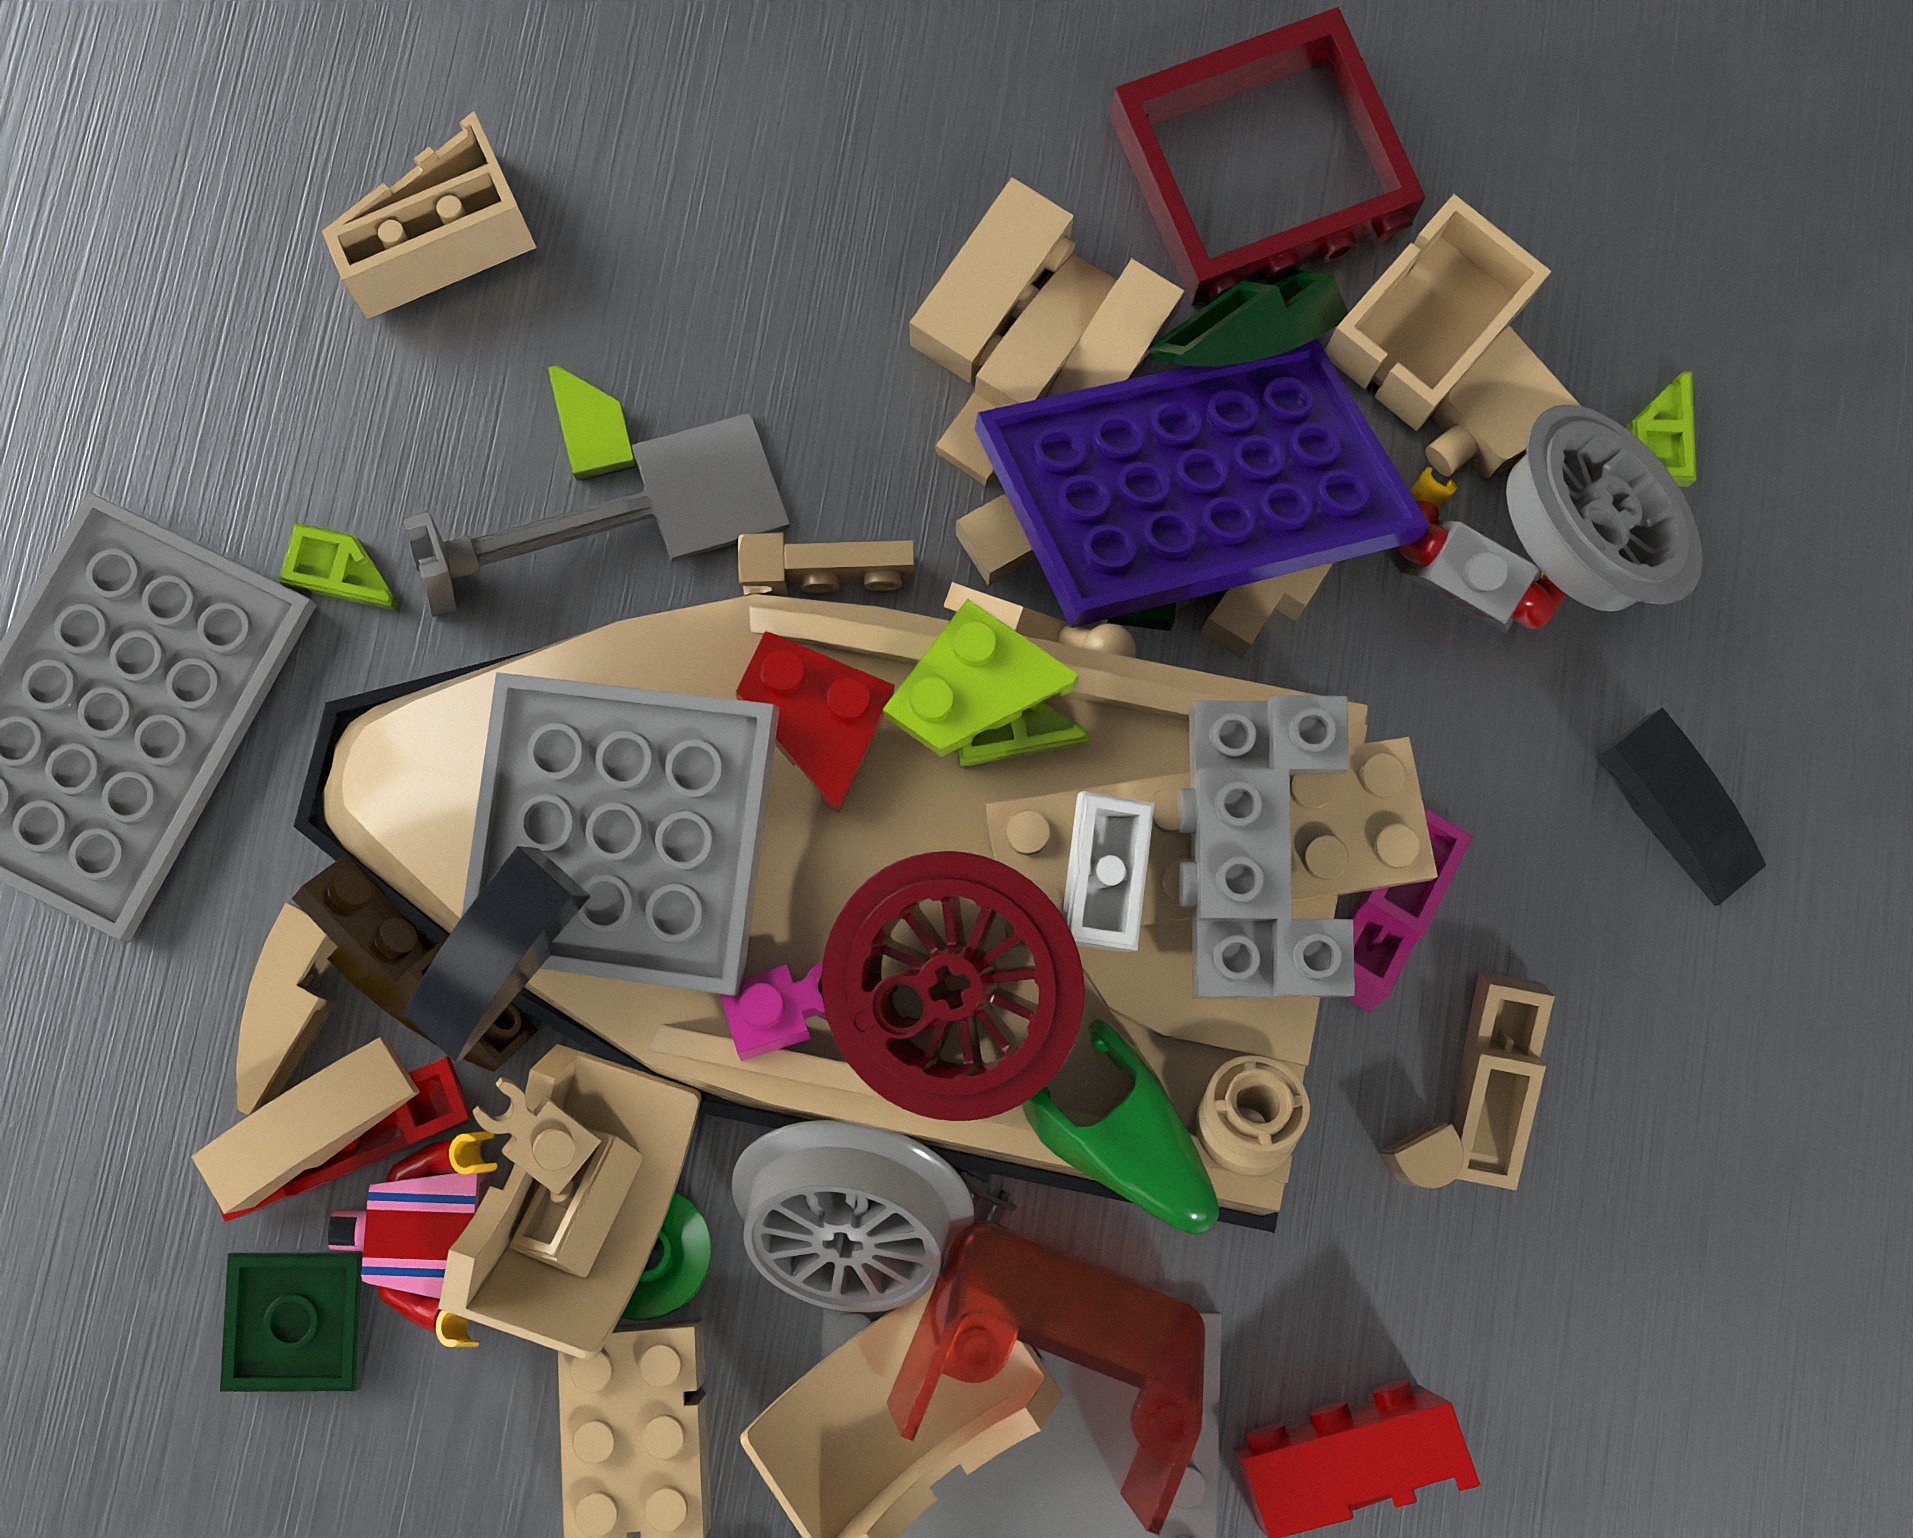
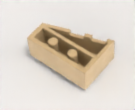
[321,111,537,320]

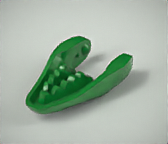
[1022,1019,1219,1235]

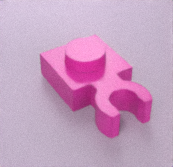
[720,961,827,1061]

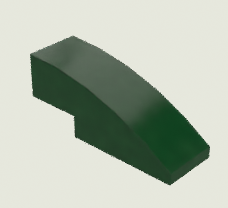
[1148,269,1348,366]

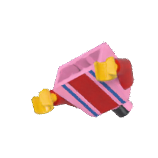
[328,1131,497,1347]

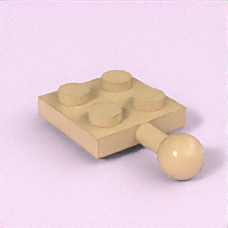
[944,582,1136,658]

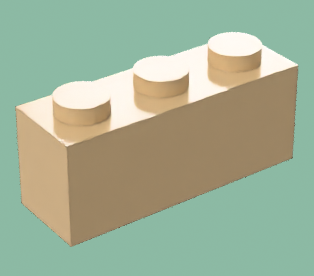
[909,177,1075,384]

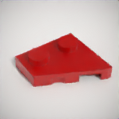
[736,630,895,812]

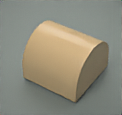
[1380,1122,1464,1188]

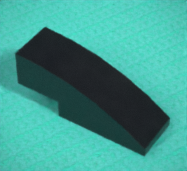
[1598,707,1766,906]
[404,846,591,1062]

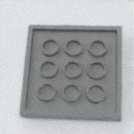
[461,672,780,996]

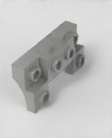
[1178,695,1355,999]

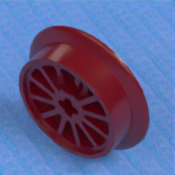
[821,851,1085,1121]

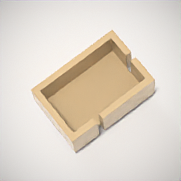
[1324,194,1552,431]
[558,1319,712,1538]

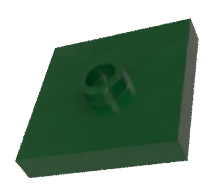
[220,1252,367,1392]

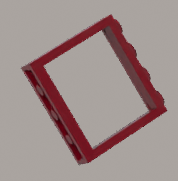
[1109,7,1426,306]

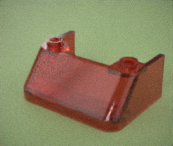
[886,1221,1206,1535]

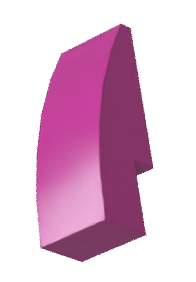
[1345,807,1473,1013]

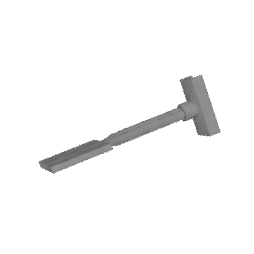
[403,412,790,617]

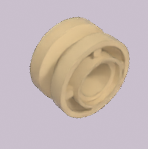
[1195,1055,1310,1176]

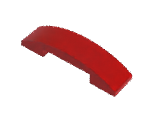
[218,1057,473,1222]

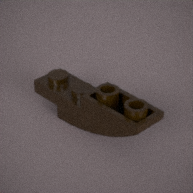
[292,854,538,1072]

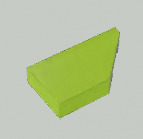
[548,365,637,480]
[1626,371,1696,487]
[278,522,399,611]
[957,701,1090,768]

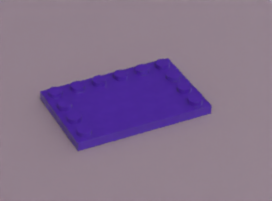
[975,339,1429,628]

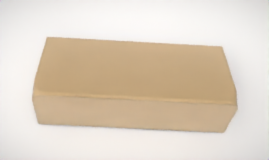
[509,1129,643,1277]

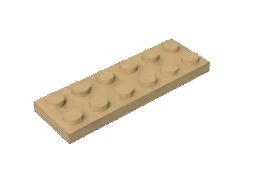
[985,737,1438,948]

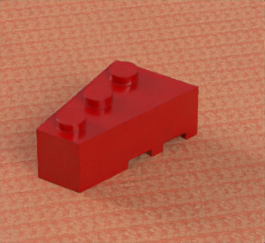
[1233,1380,1481,1538]

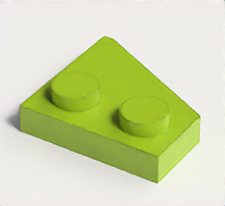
[883,598,1079,757]

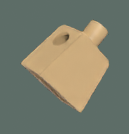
[1425,326,1581,479]

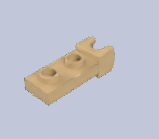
[738,533,914,597]

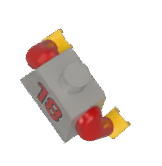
[1399,467,1567,633]

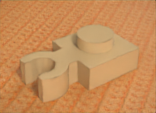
[472,1077,601,1196]

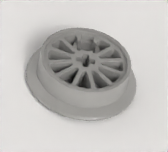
[1506,405,1702,612]
[732,1120,975,1312]

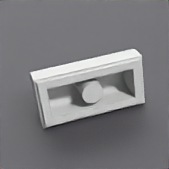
[1062,791,1155,952]

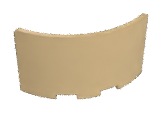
[438,1044,701,1360]
[740,1263,1064,1538]

